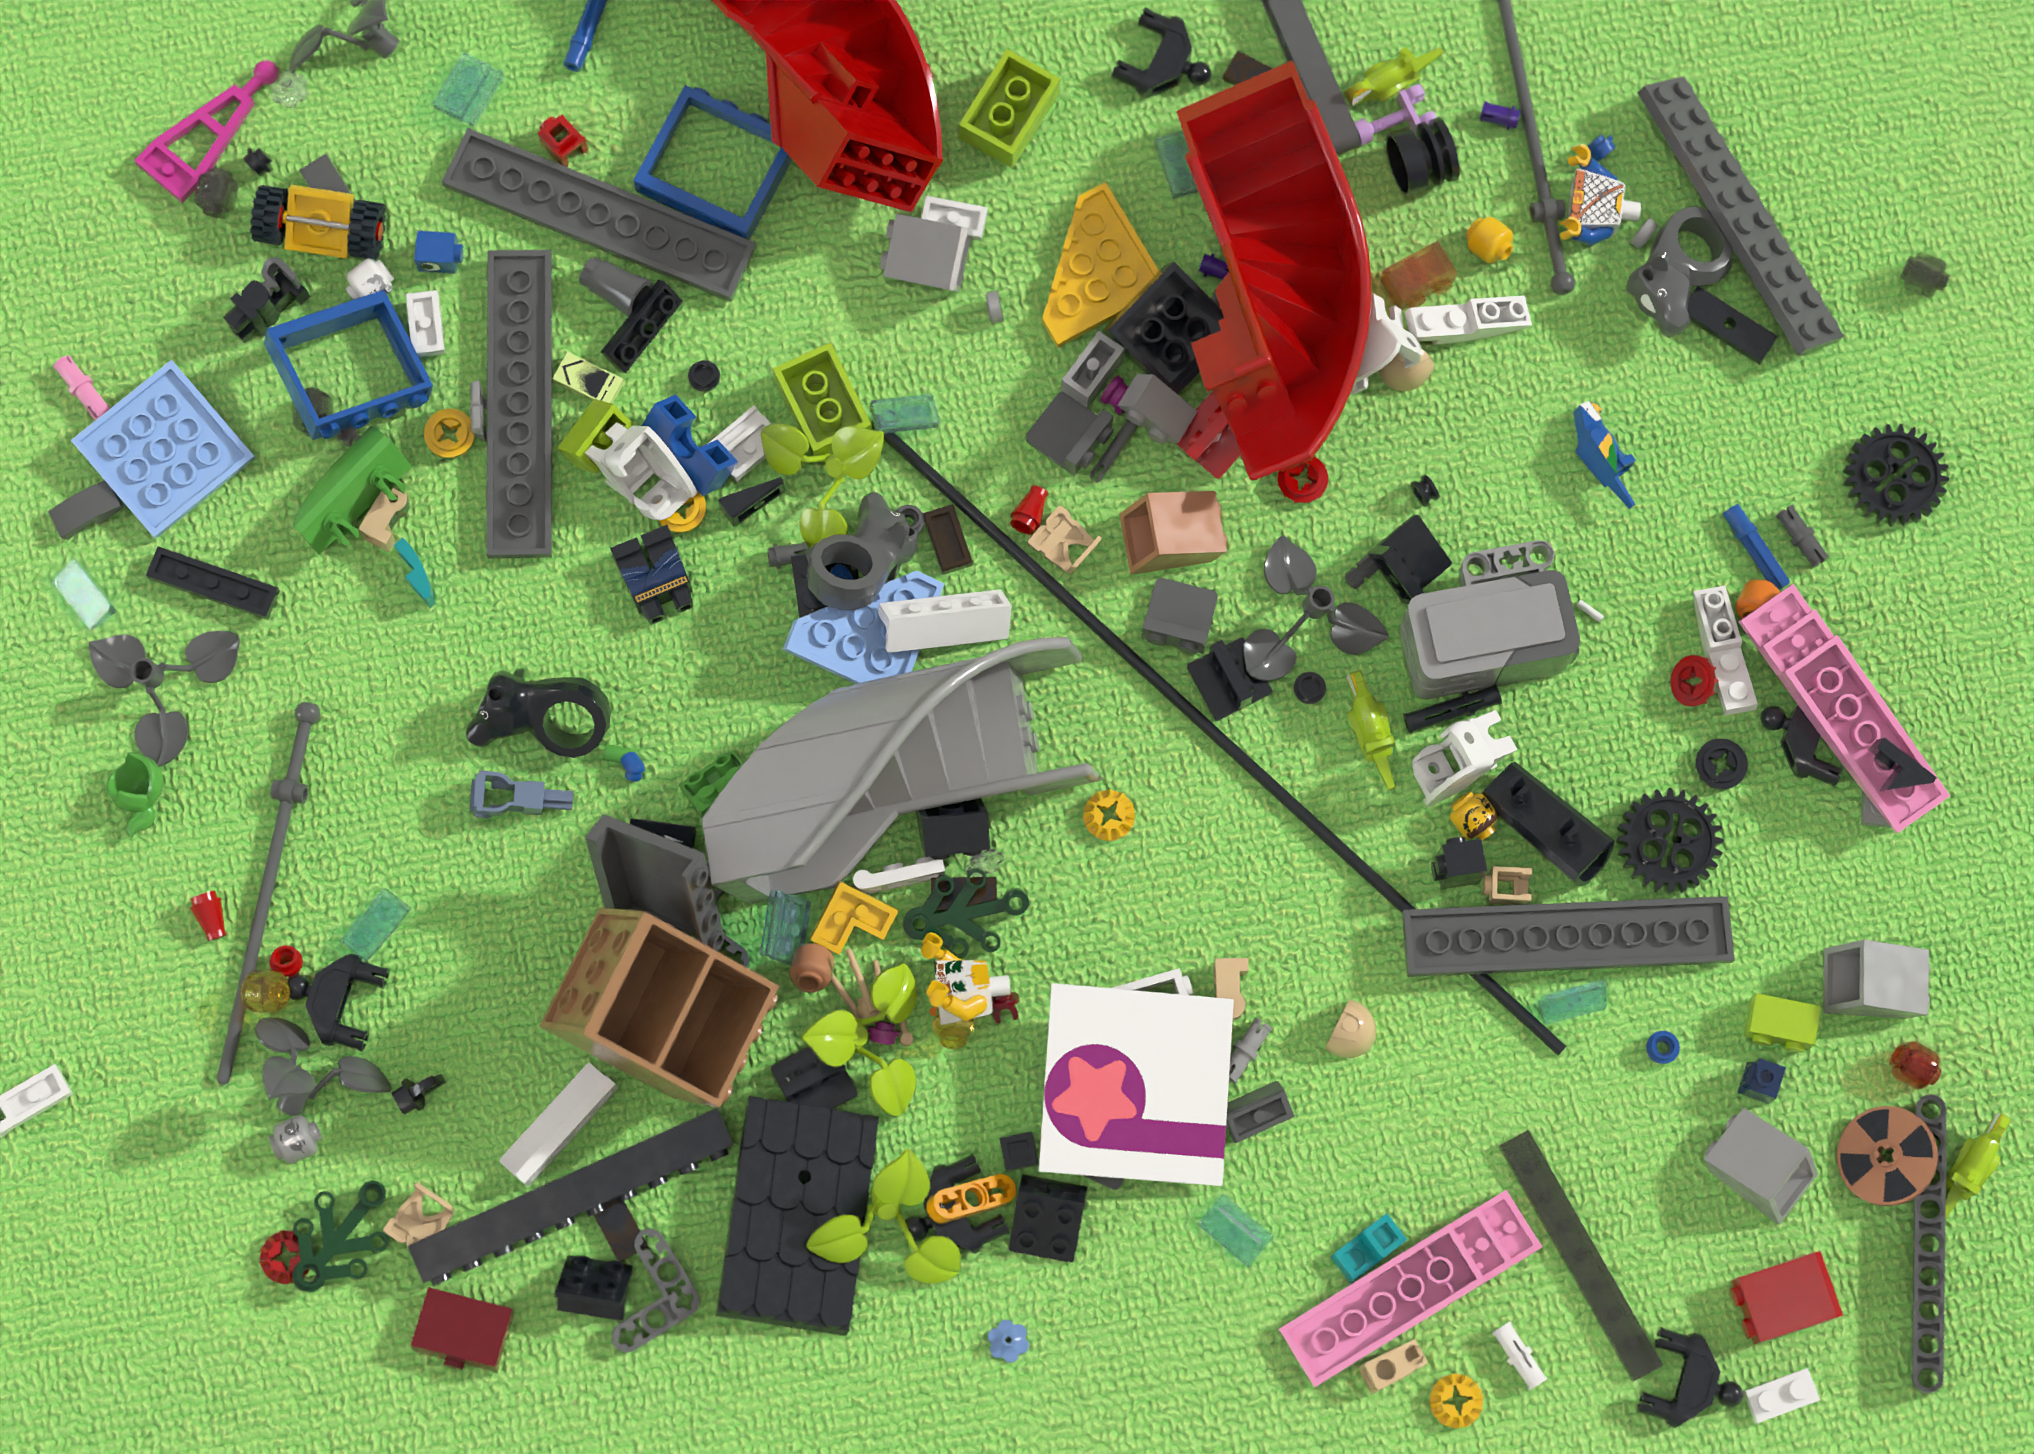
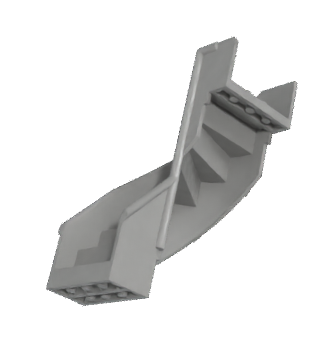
[702,637,1103,904]

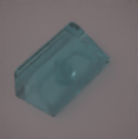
[52,558,117,631]
[1537,980,1607,1025]
[1198,1194,1274,1268]

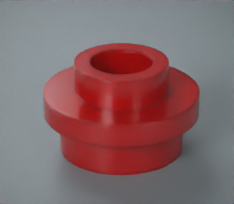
[269,945,303,977]

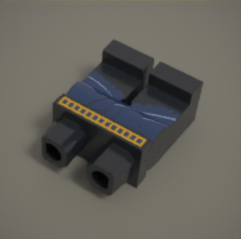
[610,525,693,625]

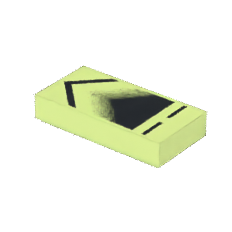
[552,352,624,404]

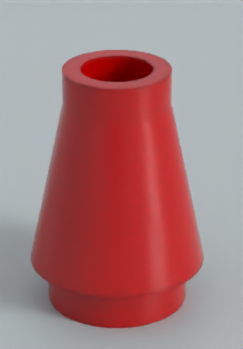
[1010,485,1048,535]
[190,890,227,941]

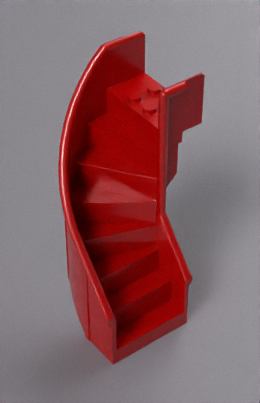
[712,0,943,212]
[1176,60,1371,481]

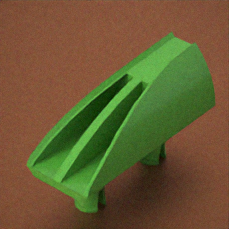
[293,426,412,555]

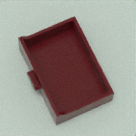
[411,1287,515,1373]

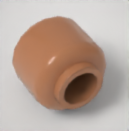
[789,944,835,993]

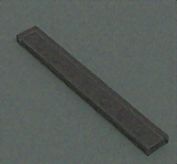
[1499,1130,1663,1382]

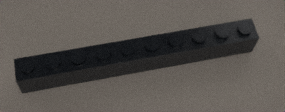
[407,1108,733,1286]

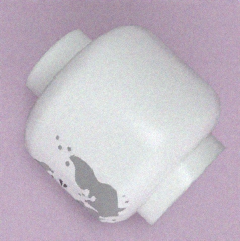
[345,258,394,300]

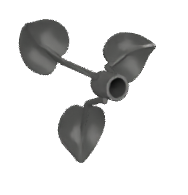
[290,0,399,75]
[1243,535,1389,681]
[89,631,240,767]
[255,1018,392,1116]

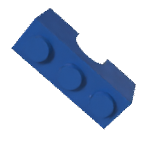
[641,394,738,496]

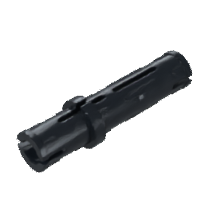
[1403,685,1502,733]

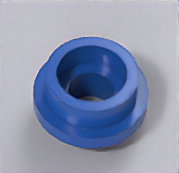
[1587,134,1616,162]
[1646,1031,1680,1064]

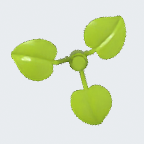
[761,423,884,548]
[801,963,917,1116]
[807,1149,961,1284]

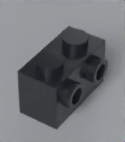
[1431,837,1487,890]

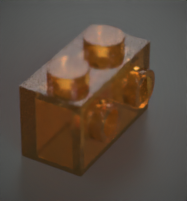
[1380,241,1457,311]

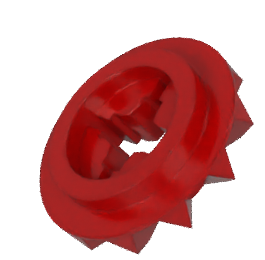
[1277,457,1328,504]
[1671,655,1719,707]
[259,1230,314,1284]

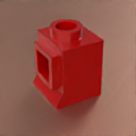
[538,114,588,167]

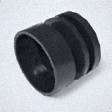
[1385,117,1460,196]

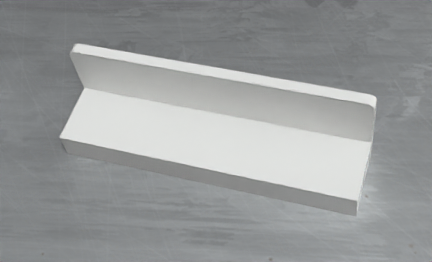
[878,589,1012,653]
[500,1063,618,1187]

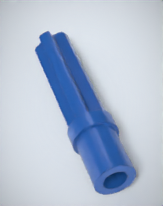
[563,0,607,72]
[1722,504,1790,590]

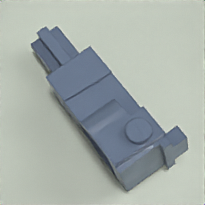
[469,771,573,819]

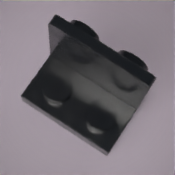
[1368,514,1452,604]
[1008,1174,1087,1263]

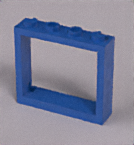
[633,85,792,240]
[264,290,433,441]

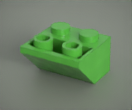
[679,749,744,819]

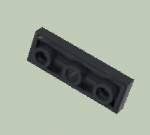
[601,279,683,374]
[1688,286,1778,365]

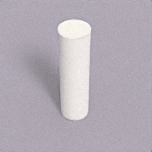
[1576,600,1604,623]

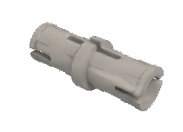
[1229,1018,1272,1084]

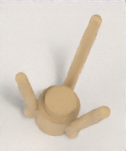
[831,948,887,1026]

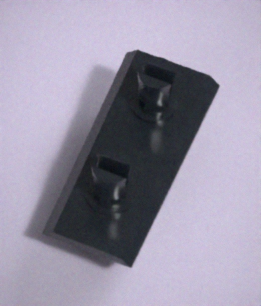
[1482,762,1615,886]

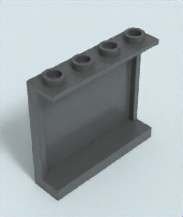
[585,814,725,951]

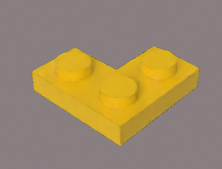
[809,880,898,955]

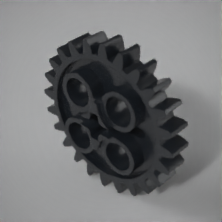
[1843,424,1949,527]
[1616,788,1724,894]

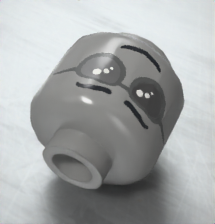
[269,1115,322,1164]

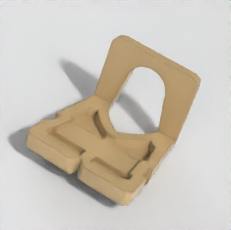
[1028,506,1102,574]
[383,1182,455,1248]

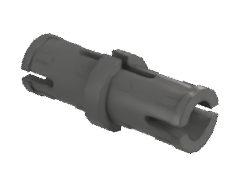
[1776,504,1830,568]

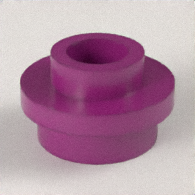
[867,1021,901,1045]

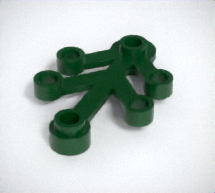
[903,867,1029,959]
[292,1180,388,1293]

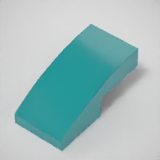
[393,537,435,608]
[1330,1213,1407,1283]

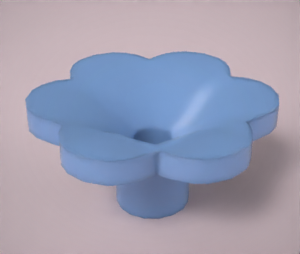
[988,1320,1029,1363]

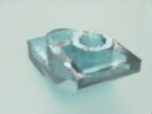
[341,888,412,961]

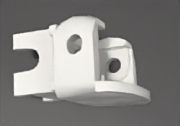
[1351,294,1422,394]
[585,422,697,520]
[1412,710,1517,808]

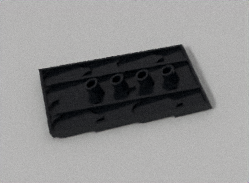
[715,1096,879,1336]

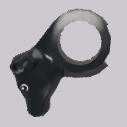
[466,668,611,758]

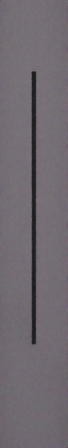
[870,417,1567,1055]

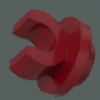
[991,989,1019,1023]

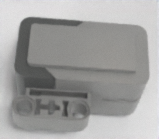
[1399,540,1580,699]

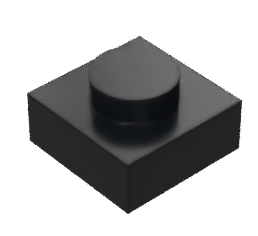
[1000,1132,1039,1172]

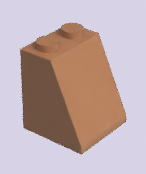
[1119,491,1227,575]

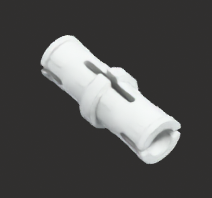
[1492,1322,1547,1390]

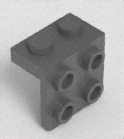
[1026,392,1114,476]
[1141,578,1218,654]

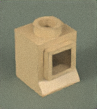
[1483,866,1532,905]

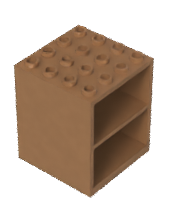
[539,908,780,1108]

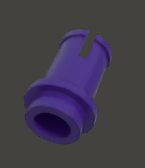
[1479,101,1521,131]
[1198,253,1229,280]

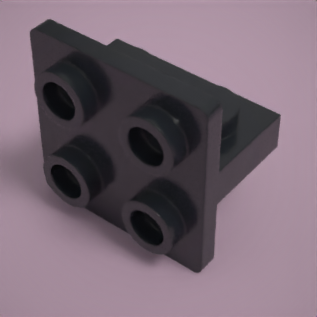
[1187,638,1272,721]
[771,1046,858,1110]
[555,1255,633,1321]

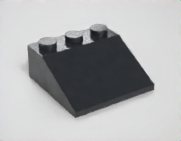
[1101,262,1224,394]

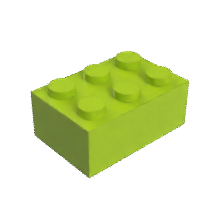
[959,49,1061,169]
[773,342,872,456]

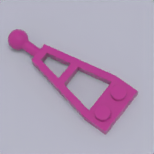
[134,60,279,203]

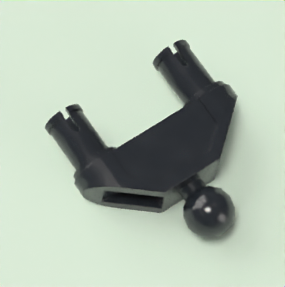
[1111,7,1212,97]
[1760,706,1843,787]
[284,954,390,1052]
[903,1153,1010,1254]
[1637,1326,1743,1428]

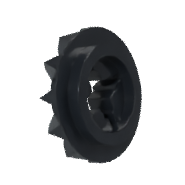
[1695,738,1748,790]

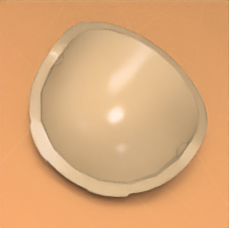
[1379,348,1435,391]
[1325,999,1376,1058]

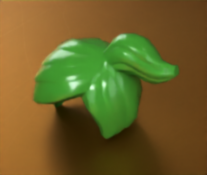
[106,752,164,837]

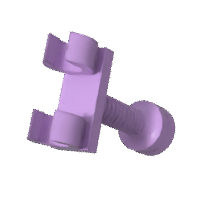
[1354,84,1437,146]

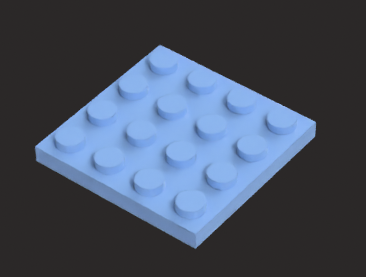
[71,360,256,539]

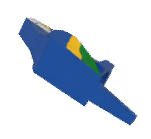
[1573,401,1636,509]

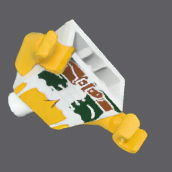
[921,932,1011,1025]

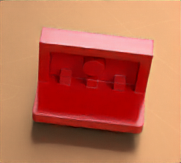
[1176,392,1241,479]

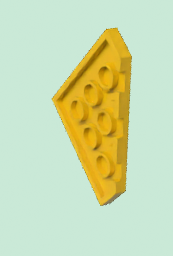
[1042,182,1159,348]

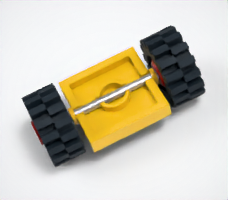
[250,185,386,260]

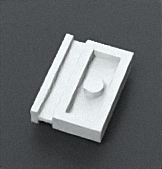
[709,405,771,482]

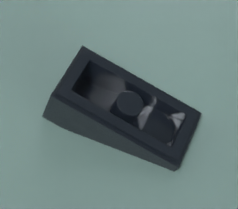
[718,477,785,527]

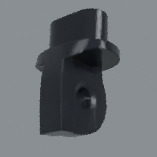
[392,1074,446,1115]

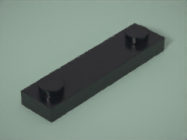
[146,546,280,620]

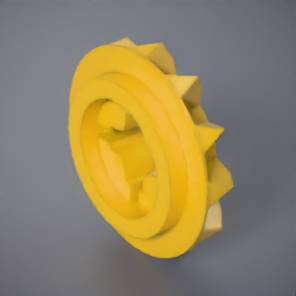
[424,408,475,459]
[657,490,706,534]
[1083,789,1135,841]
[1429,1374,1484,1428]

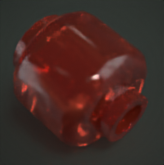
[1890,1041,1942,1090]

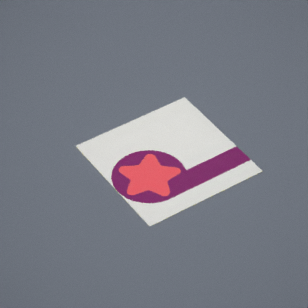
[1039,983,1234,1186]

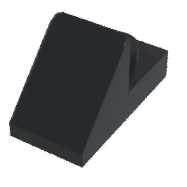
[1869,738,1937,791]

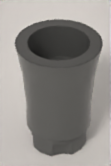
[579,257,653,317]

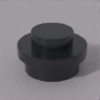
[243,147,273,176]
[688,360,720,392]
[1293,672,1326,704]

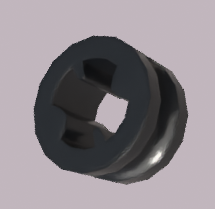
[1410,474,1440,507]

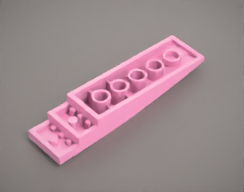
[1738,584,1950,833]
[1279,1190,1542,1387]

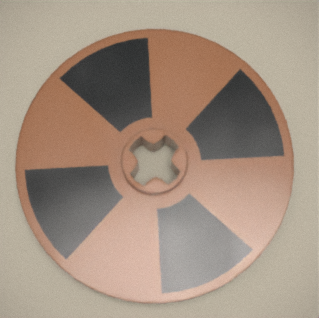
[1837,1106,1938,1206]

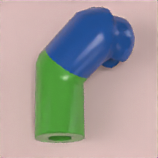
[603,744,645,782]

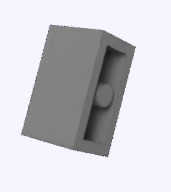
[1061,331,1125,408]
[1118,374,1197,444]

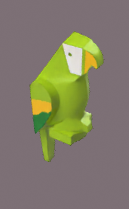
[1344,47,1444,106]
[1346,670,1395,791]
[1937,1113,2012,1220]

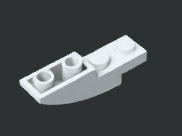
[1404,296,1532,345]
[1693,586,1758,716]

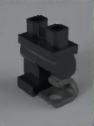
[223,257,311,343]

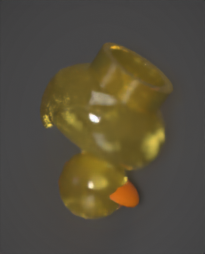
[929,1007,975,1049]

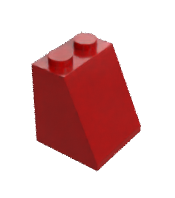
[1730,1251,1843,1345]

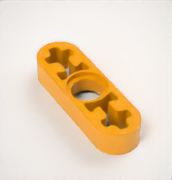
[927,1174,1016,1223]

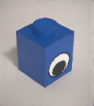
[414,231,463,274]

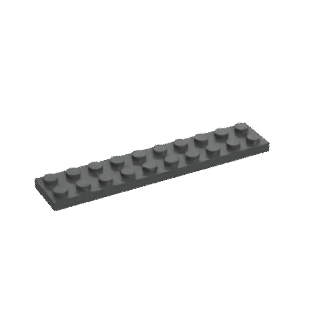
[1637,76,1844,356]
[442,128,756,302]
[487,250,552,559]
[1402,896,1735,977]

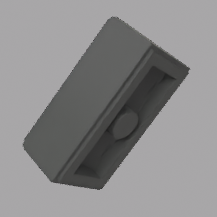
[1226,1081,1295,1143]

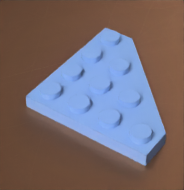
[782,571,944,684]

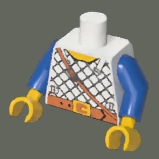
[1560,145,1641,246]

